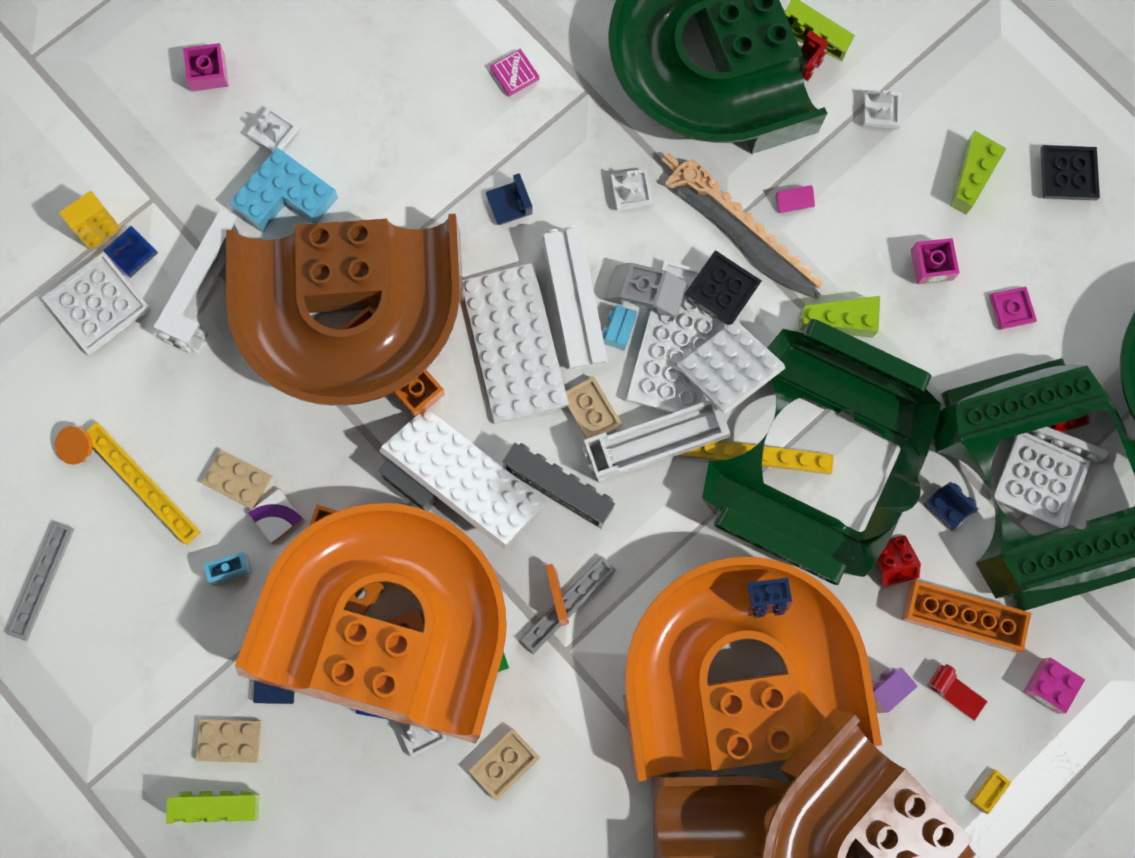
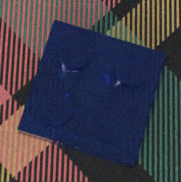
[103,226,158,278]

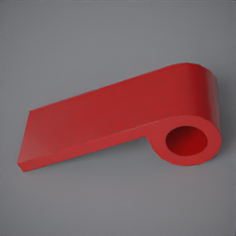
[927,664,988,721]

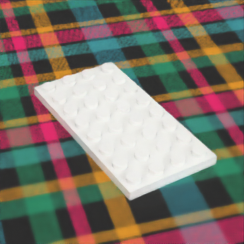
[626,260,725,413]
[463,263,569,425]
[379,409,546,549]

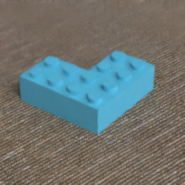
[229,147,338,232]

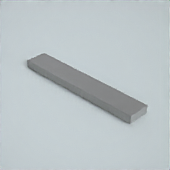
[7,522,74,641]
[519,556,616,655]

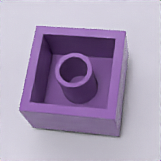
[872,667,918,713]

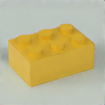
[59,190,121,249]

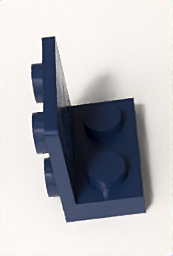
[486,173,533,225]
[924,482,979,531]
[747,578,792,618]
[253,680,295,704]

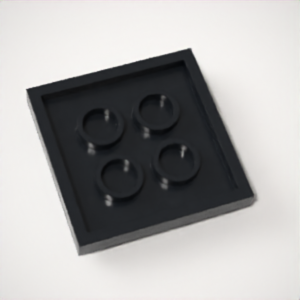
[1040,145,1100,201]
[684,250,762,325]

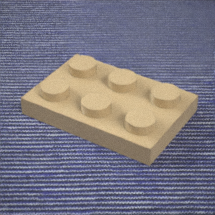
[566,376,623,439]
[201,449,273,510]
[196,719,262,763]
[469,728,540,801]

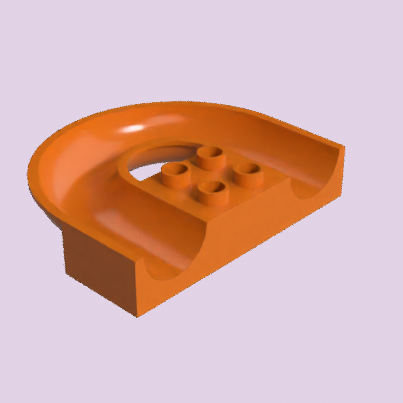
[235,503,507,744]
[623,557,882,782]

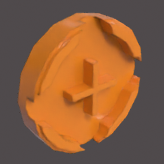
[55,426,93,465]

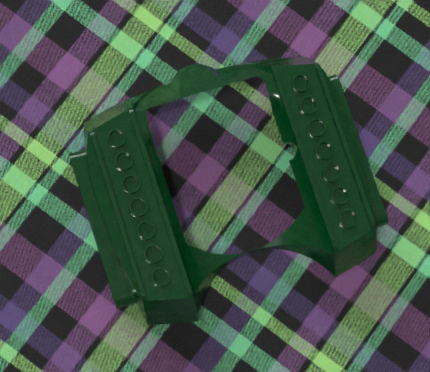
[702,319,941,585]
[934,358,1135,611]

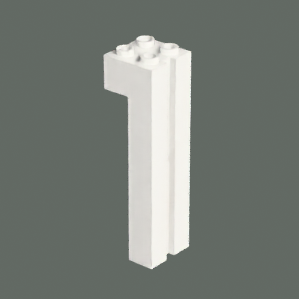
[154,209,245,354]
[542,226,608,370]
[582,400,730,482]

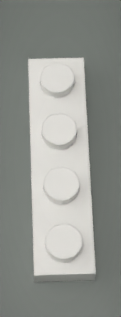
[1027,427,1108,462]

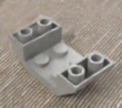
[605,263,687,318]

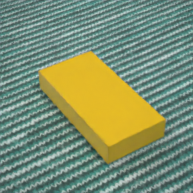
[970,769,1012,815]

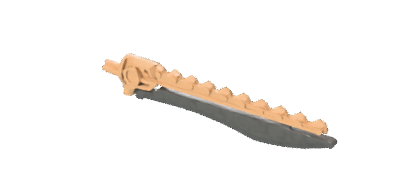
[661,153,823,299]

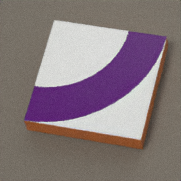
[248,489,304,544]

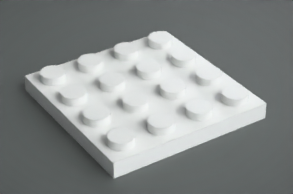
[42,252,151,356]
[677,320,785,415]
[991,433,1091,529]

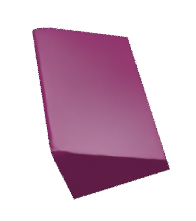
[775,185,815,213]

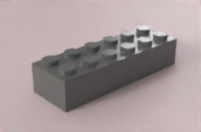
[502,442,615,529]

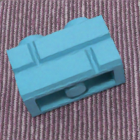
[602,305,638,351]
[204,552,251,585]

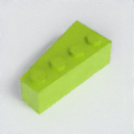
[785,0,855,61]
[950,130,1007,215]
[799,296,880,338]
[166,790,259,824]

